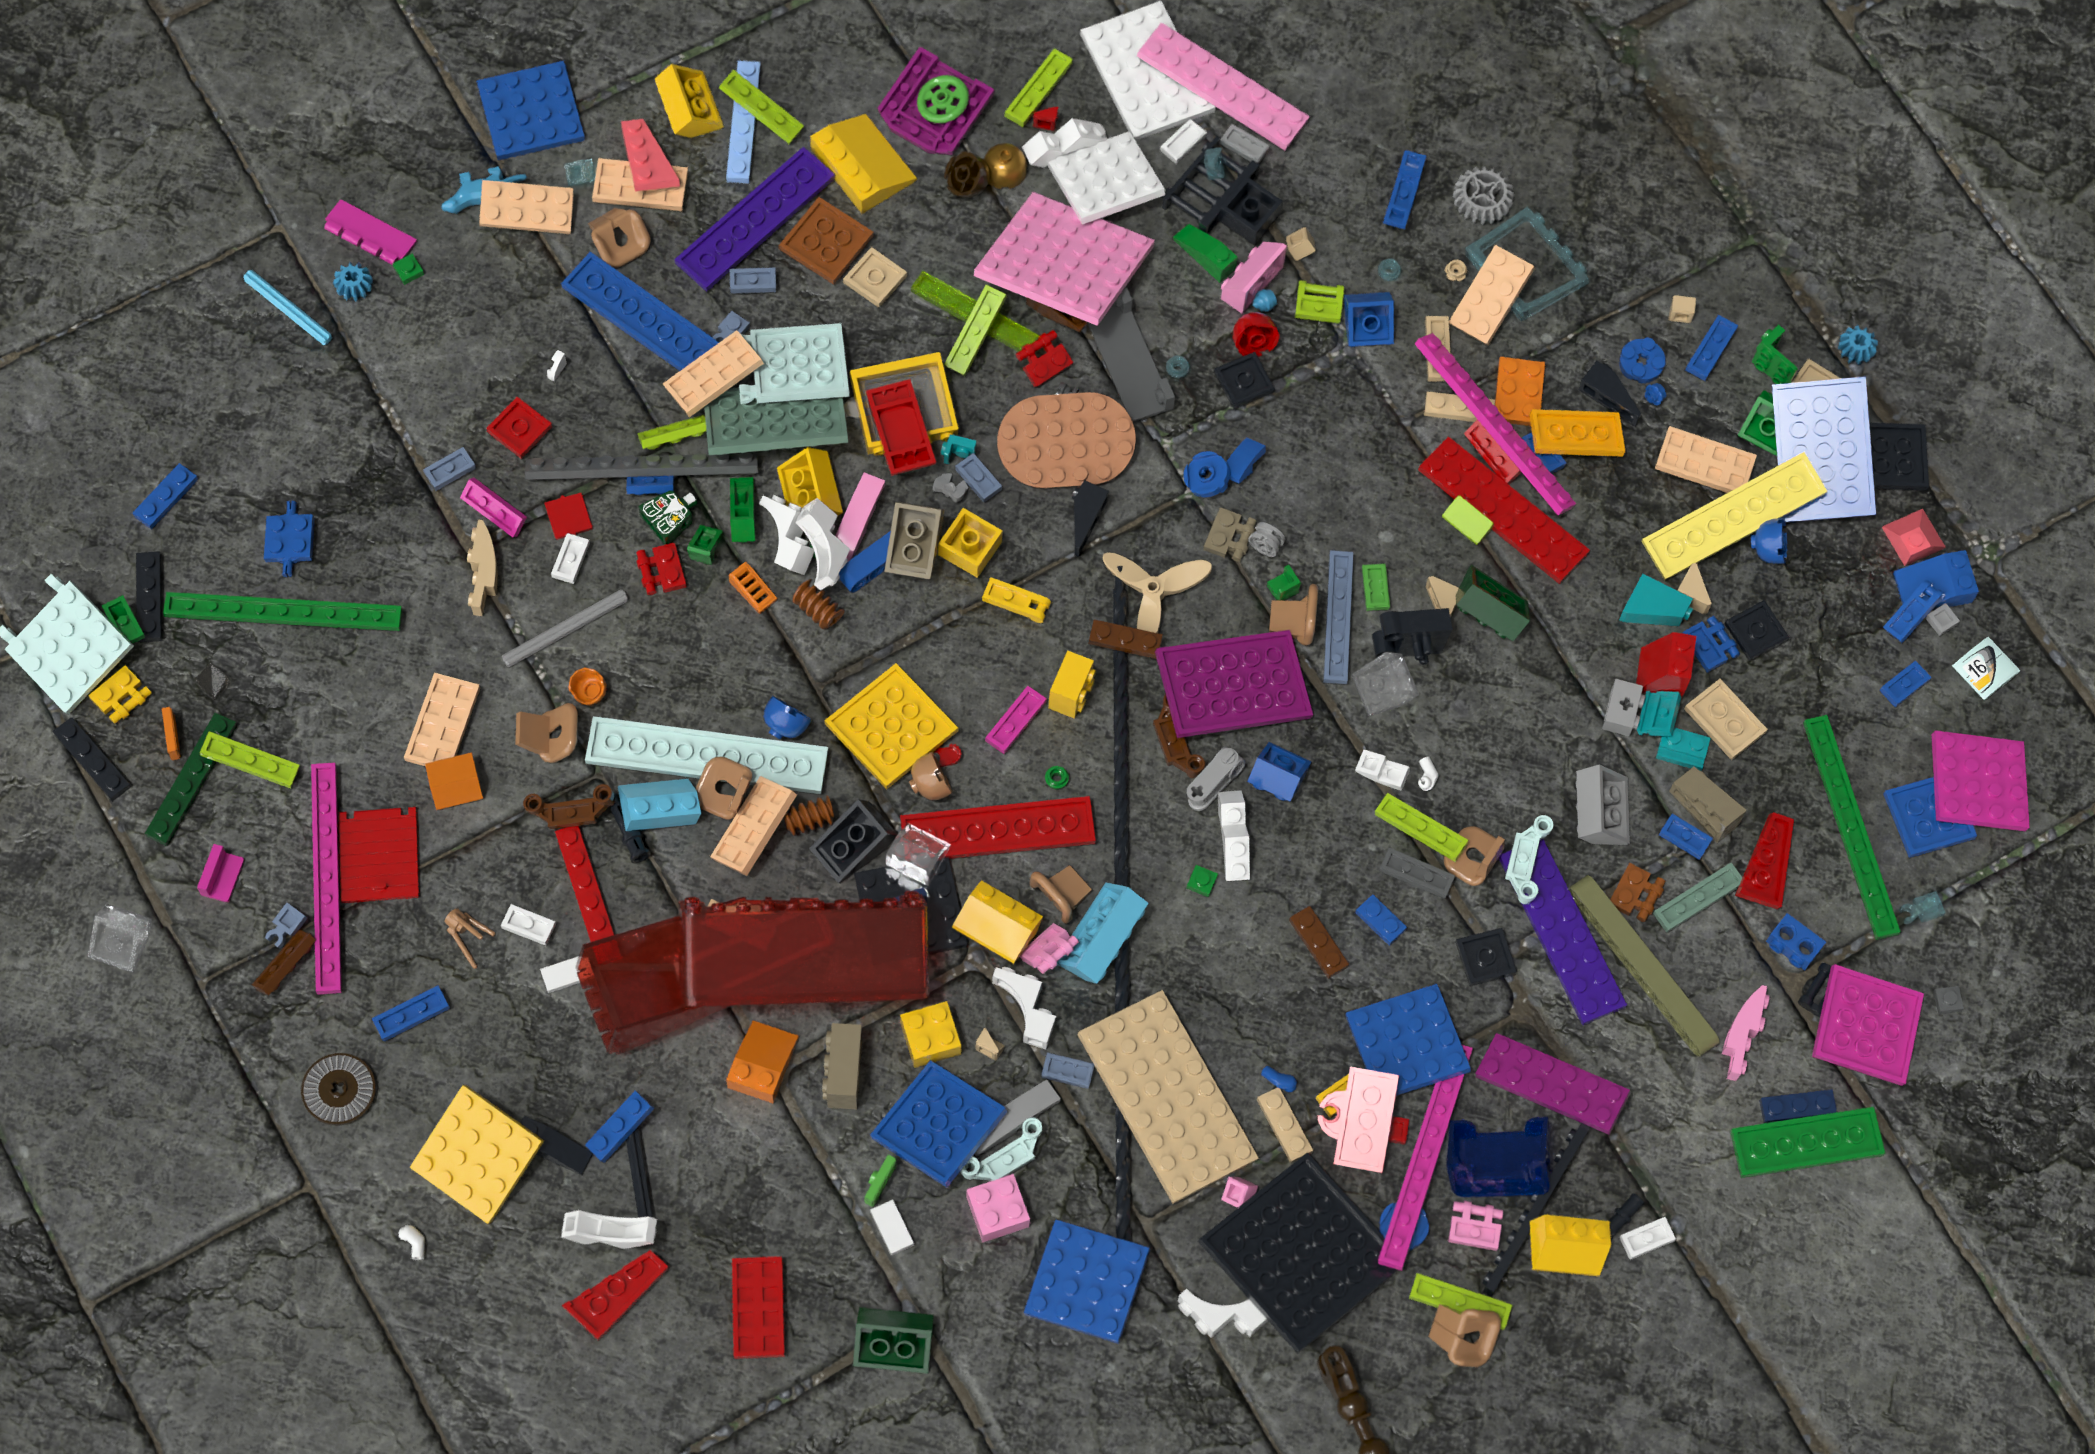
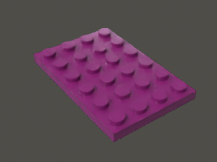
[1155,630,1313,738]

